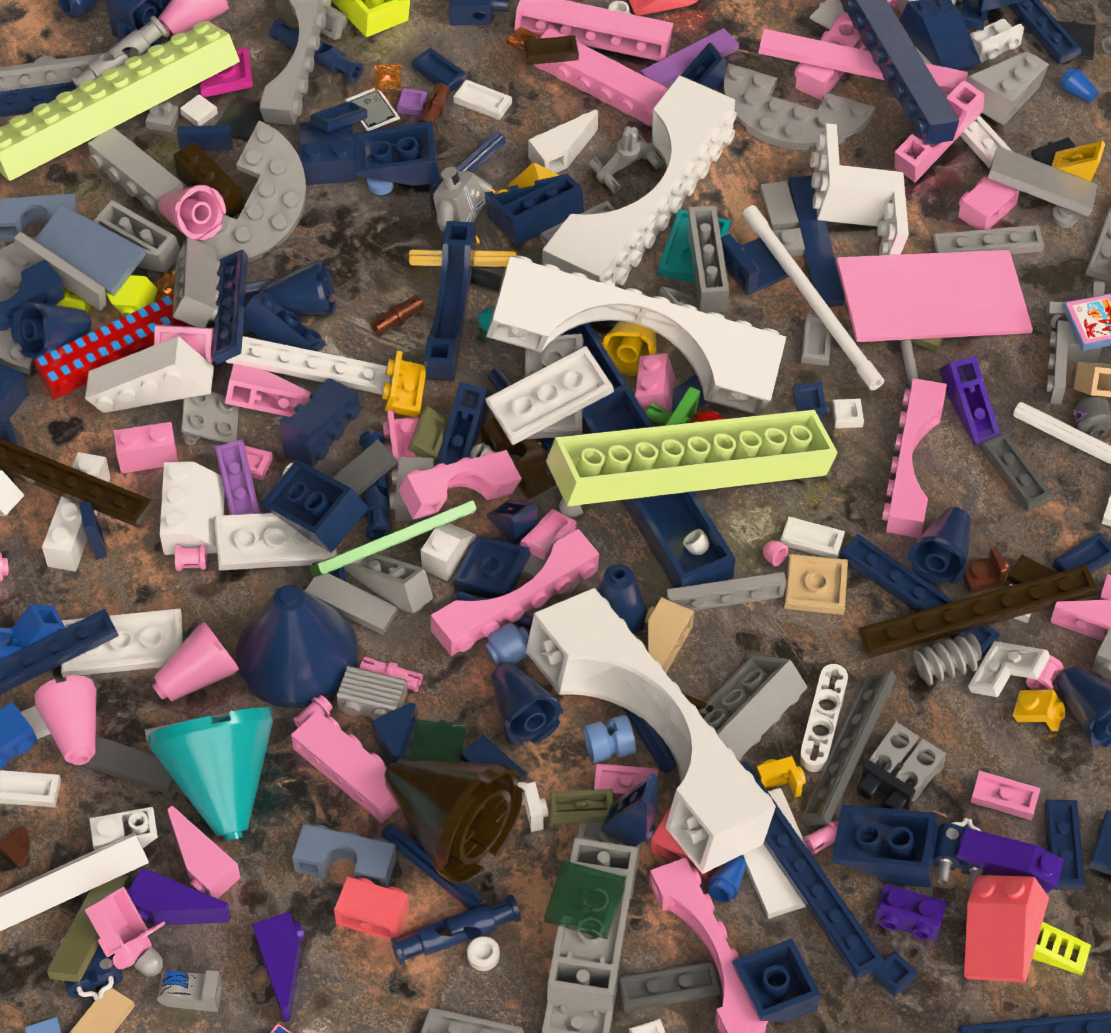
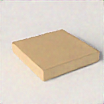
[784,554,848,615]

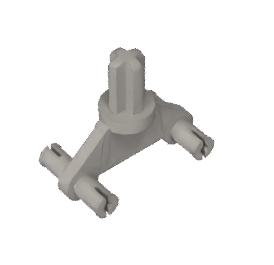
[589,126,664,193]

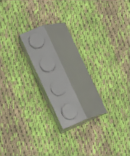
[698,655,807,762]

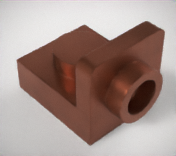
[963,547,1009,594]

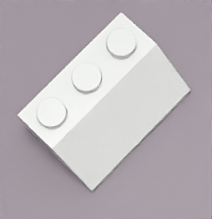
[160,462,225,555]

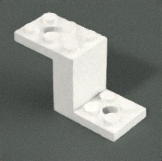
[810,123,909,256]

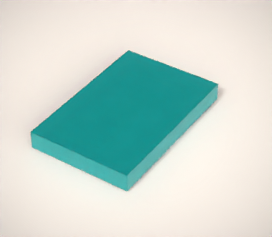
[657,209,731,283]

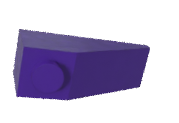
[939,355,1001,445]
[955,828,1064,893]
[128,868,231,925]
[252,912,305,1023]

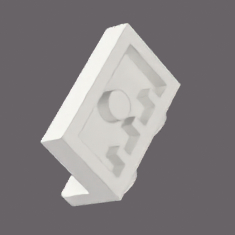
[970,18,1024,63]

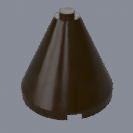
[384,759,524,885]

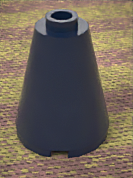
[260,260,336,315]
[11,301,92,358]
[908,507,971,586]
[596,564,647,634]
[491,663,563,745]
[1057,667,1111,748]

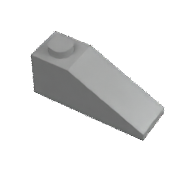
[344,553,433,614]

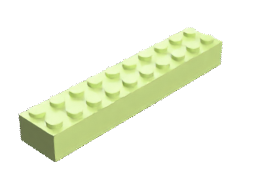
[0,21,240,181]
[546,410,838,506]

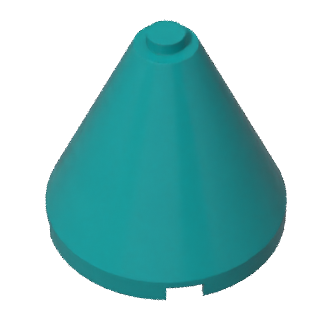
[147,707,273,841]

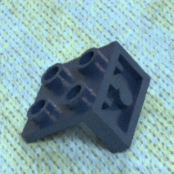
[721,234,789,296]

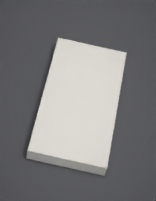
[485,346,614,445]
[214,513,337,570]
[61,609,183,677]
[741,788,808,919]

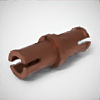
[417,83,450,128]
[370,294,425,337]

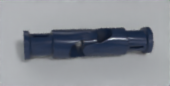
[269,18,364,83]
[359,431,391,540]
[390,894,521,965]

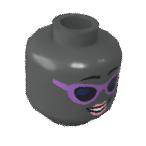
[1073,395,1111,439]

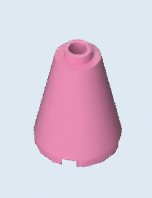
[157,0,229,38]
[158,185,226,240]
[152,622,240,702]
[34,675,97,765]

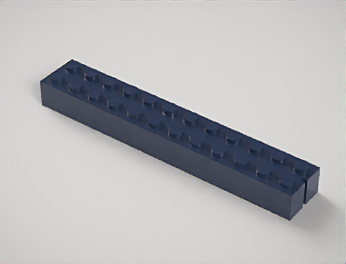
[561,323,735,588]

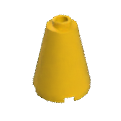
[602,321,657,376]

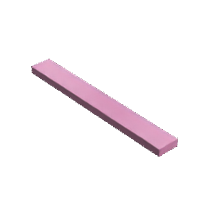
[758,29,968,94]

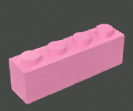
[291,710,399,823]

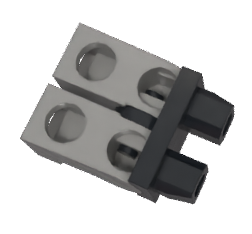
[857,722,947,810]

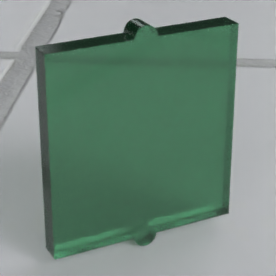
[409,719,467,762]

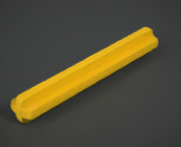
[409,249,517,267]

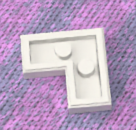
[968,641,1050,698]

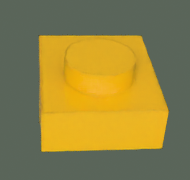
[1013,690,1065,731]
[756,756,806,798]

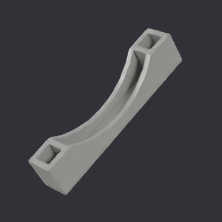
[259,0,331,126]

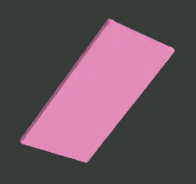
[836,250,1033,342]

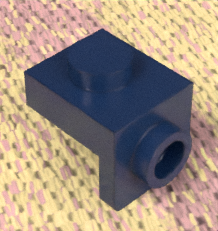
[792,381,830,421]

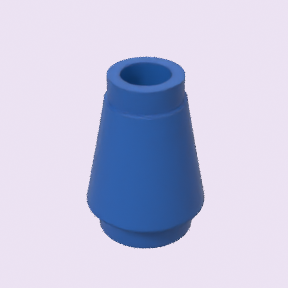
[1059,67,1099,104]
[708,856,747,903]

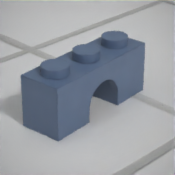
[0,194,79,242]
[292,824,397,888]

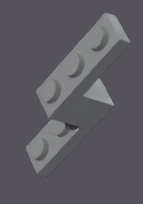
[1046,281,1105,405]

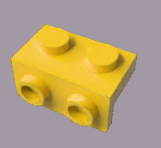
[382,350,426,417]

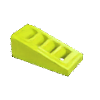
[1032,922,1091,976]

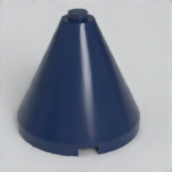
[237,585,358,709]

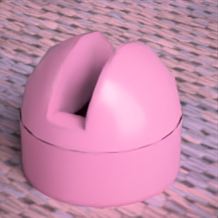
[763,540,788,566]

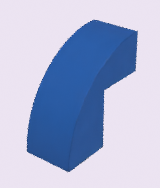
[0,604,65,660]

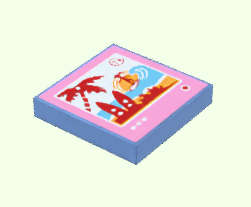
[1063,293,1111,351]

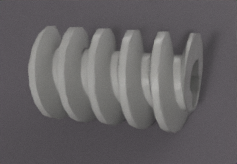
[913,633,982,686]

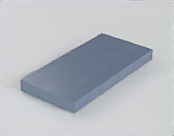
[34,205,147,296]

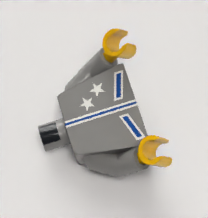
[433,167,508,246]

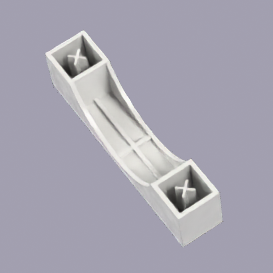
[542,75,737,287]
[486,256,786,415]
[526,588,776,874]

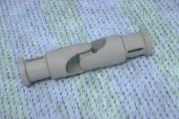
[70,16,168,88]

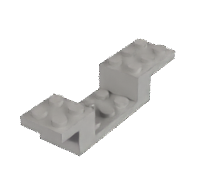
[542,800,641,1033]

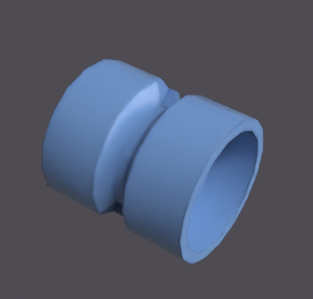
[583,715,636,764]

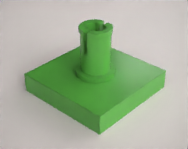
[646,386,701,426]

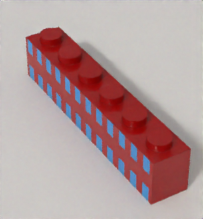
[34,293,195,400]

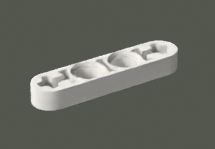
[800,664,848,772]

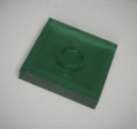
[544,860,626,939]

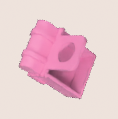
[85,886,166,970]

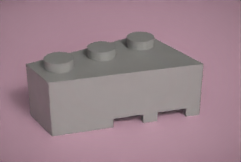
[966,52,1049,125]
[93,200,181,273]

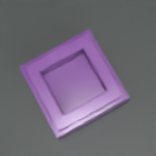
[397,88,428,117]

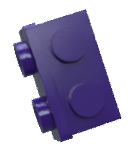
[874,884,947,941]

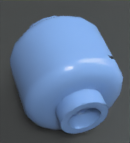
[485,623,529,666]

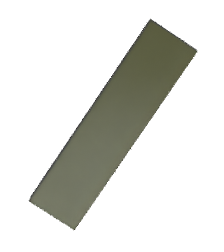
[47,876,130,982]

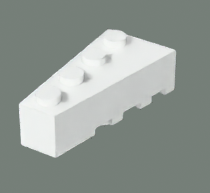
[85,336,214,413]

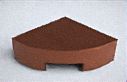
[0,825,31,870]

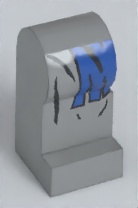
[157,970,222,1012]

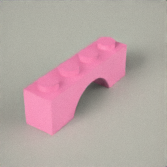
[895,80,984,182]
[398,450,522,520]

